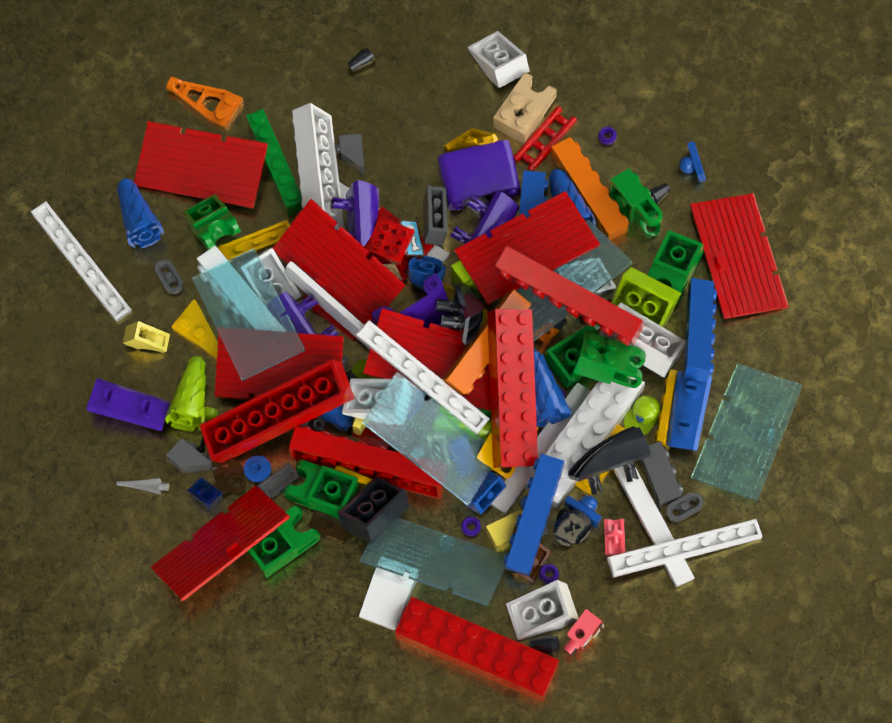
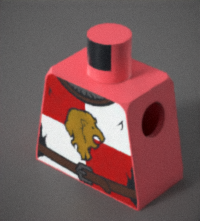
[563,609,604,656]

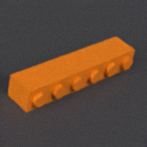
[551,137,629,242]
[442,289,531,395]

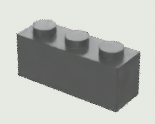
[423,186,448,246]
[640,441,683,507]

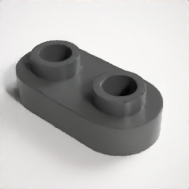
[155,259,183,294]
[666,492,703,523]

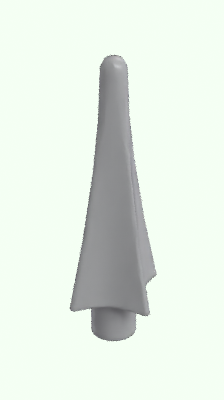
[116,478,169,495]

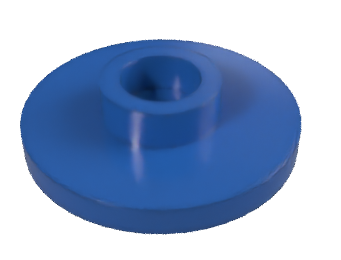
[244,456,271,482]

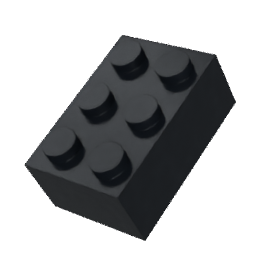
[338,476,410,544]

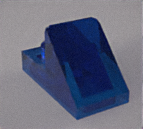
[187,477,222,512]

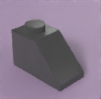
[336,134,365,175]

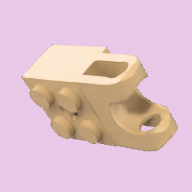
[493,73,557,145]

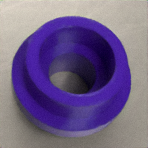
[598,127,617,145]
[461,517,481,536]
[539,564,559,584]

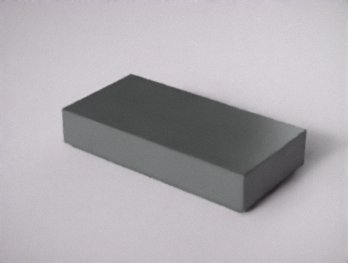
[257,462,301,500]

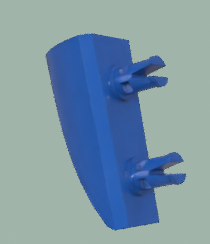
[666,371,712,451]

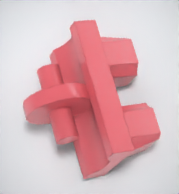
[604,519,625,555]

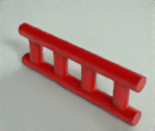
[513,106,577,171]

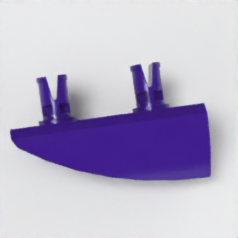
[331,180,379,246]
[450,191,520,261]
[266,292,339,336]
[86,378,171,431]

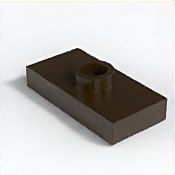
[307,510,349,543]

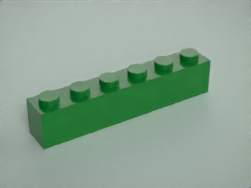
[246,109,303,217]

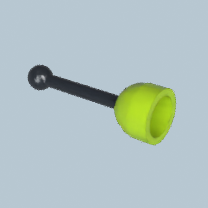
[197,407,218,453]

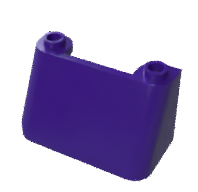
[437,140,521,211]
[372,273,453,328]

